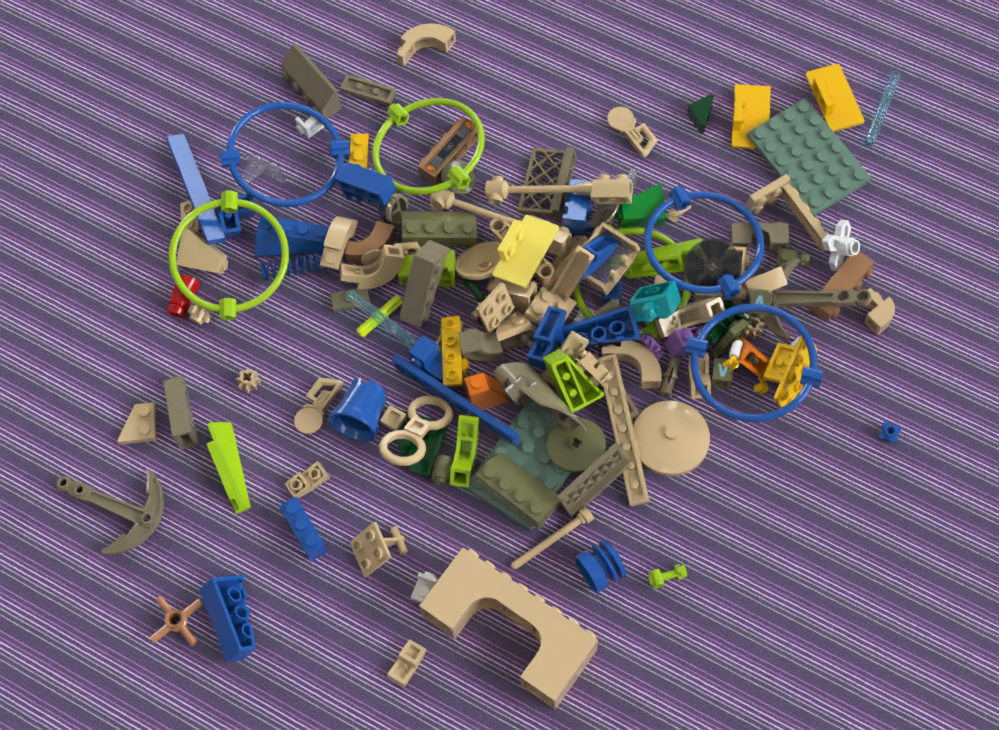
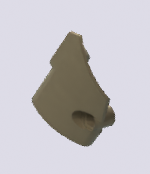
[493,362,588,432]

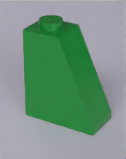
[615,184,667,227]

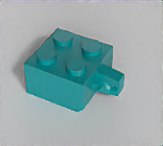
[630,280,682,323]

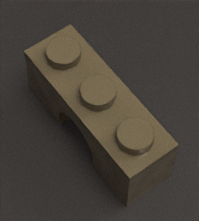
[730,221,789,252]

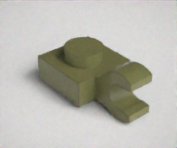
[776,248,810,270]

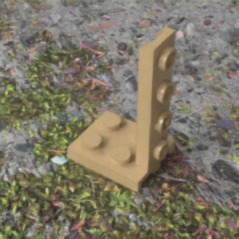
[745,174,829,251]
[523,245,595,326]

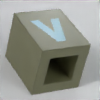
[748,288,773,318]
[711,357,733,389]

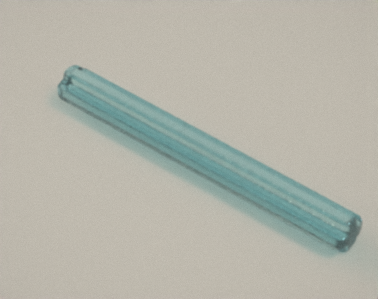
[865,70,901,146]
[346,289,418,349]

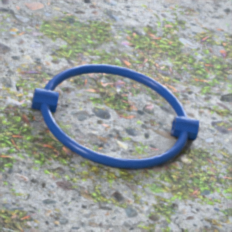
[220,102,350,207]
[644,186,764,299]
[685,304,824,422]

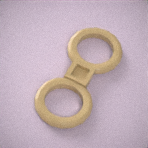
[379,396,454,466]

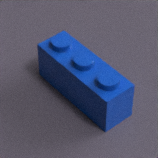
[279,497,328,562]

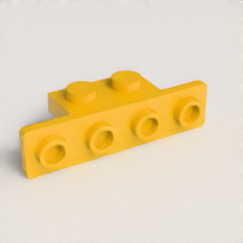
[441,316,469,387]

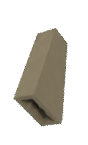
[163,376,200,450]

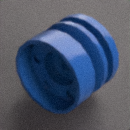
[574,539,627,594]

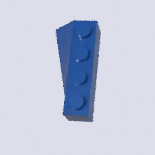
[255,215,330,258]
[560,305,641,349]
[199,575,256,662]

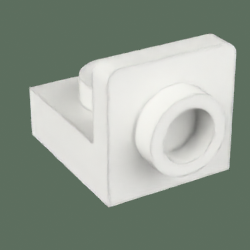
[295,116,324,139]
[411,572,438,603]

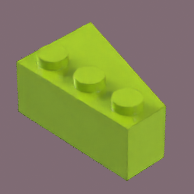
[398,250,456,287]
[543,349,605,413]

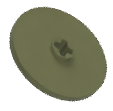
[547,418,606,472]

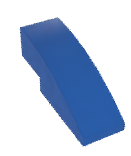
[580,233,620,281]
[527,306,567,369]

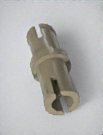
[659,357,681,397]

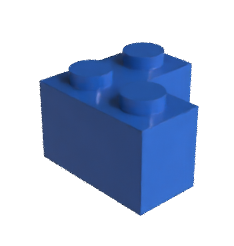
[214,194,255,239]
[409,335,443,384]

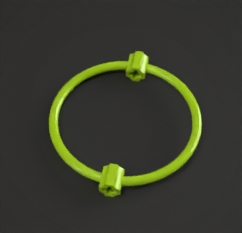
[372,98,485,195]
[168,190,289,321]
[573,224,692,340]

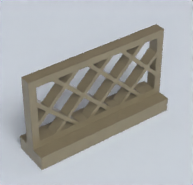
[517,147,577,220]
[557,442,631,518]

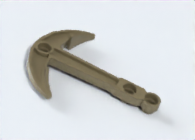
[762,258,872,341]
[56,469,164,554]

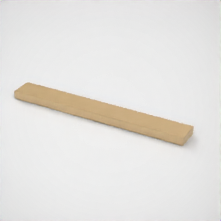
[597,353,650,507]

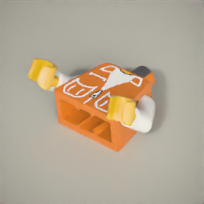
[723,337,770,395]

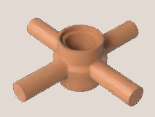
[149,596,203,646]

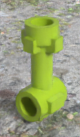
[648,564,687,589]

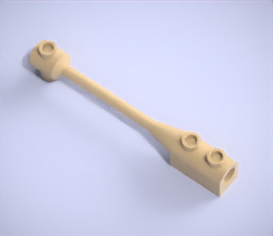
[485,174,633,204]
[430,189,572,257]

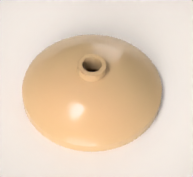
[455,242,501,280]

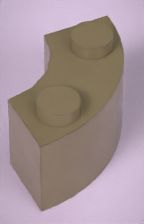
[458,328,505,362]

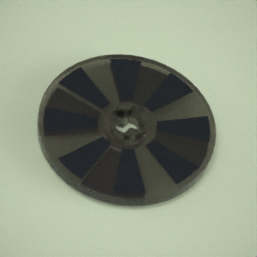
[684,238,742,286]

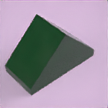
[687,94,714,134]

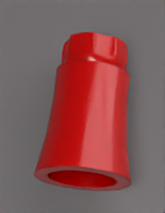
[167,274,201,318]

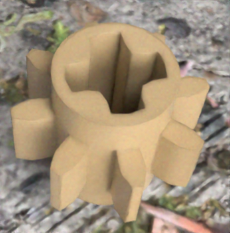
[187,304,212,325]
[745,314,765,339]
[236,368,261,393]

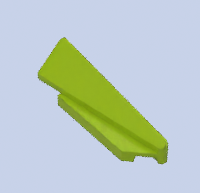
[610,238,704,279]
[206,422,251,515]

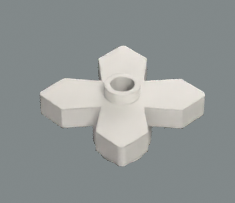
[822,220,860,271]

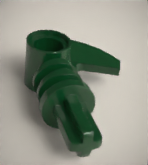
[706,300,751,345]

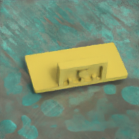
[492,215,559,289]

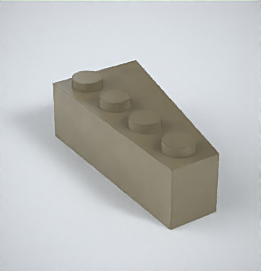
[399,240,450,327]

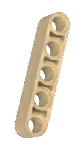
[490,217,557,287]

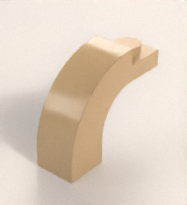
[396,23,456,66]
[320,216,358,270]
[339,244,404,289]
[655,297,725,338]
[602,340,662,389]

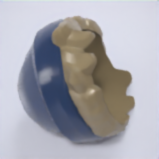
[379,192,409,227]

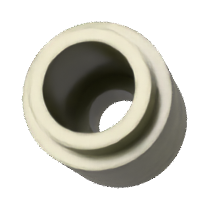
[431,455,453,486]

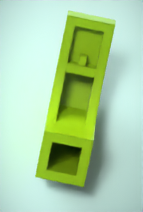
[450,415,479,488]

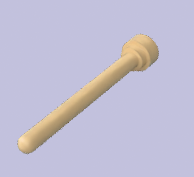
[511,506,594,569]

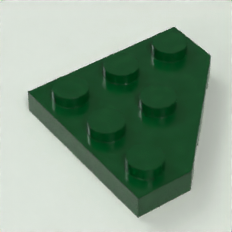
[387,408,448,478]

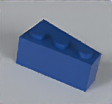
[335,162,396,206]
[562,179,593,237]

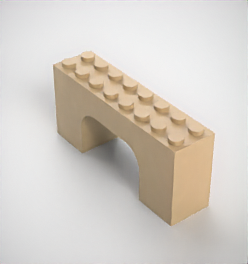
[419,548,598,710]

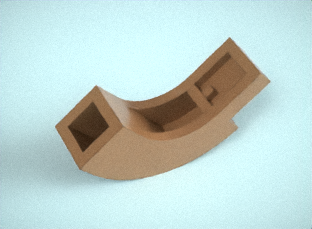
[343,221,396,264]

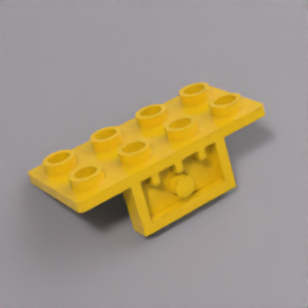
[806,64,865,132]
[731,84,771,149]
[763,335,817,415]

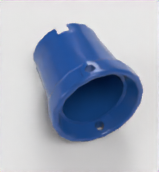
[329,378,387,442]

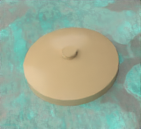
[633,401,710,476]

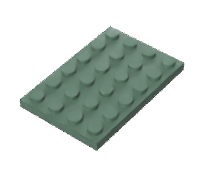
[746,98,872,217]
[465,398,579,531]

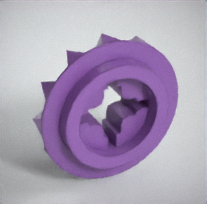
[640,333,664,359]

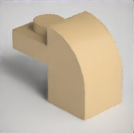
[862,288,895,335]
[688,353,711,399]

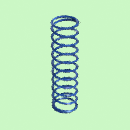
[260,252,334,281]

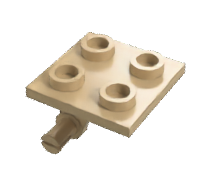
[470,282,515,333]
[349,522,408,577]

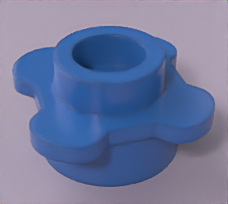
[878,421,901,443]

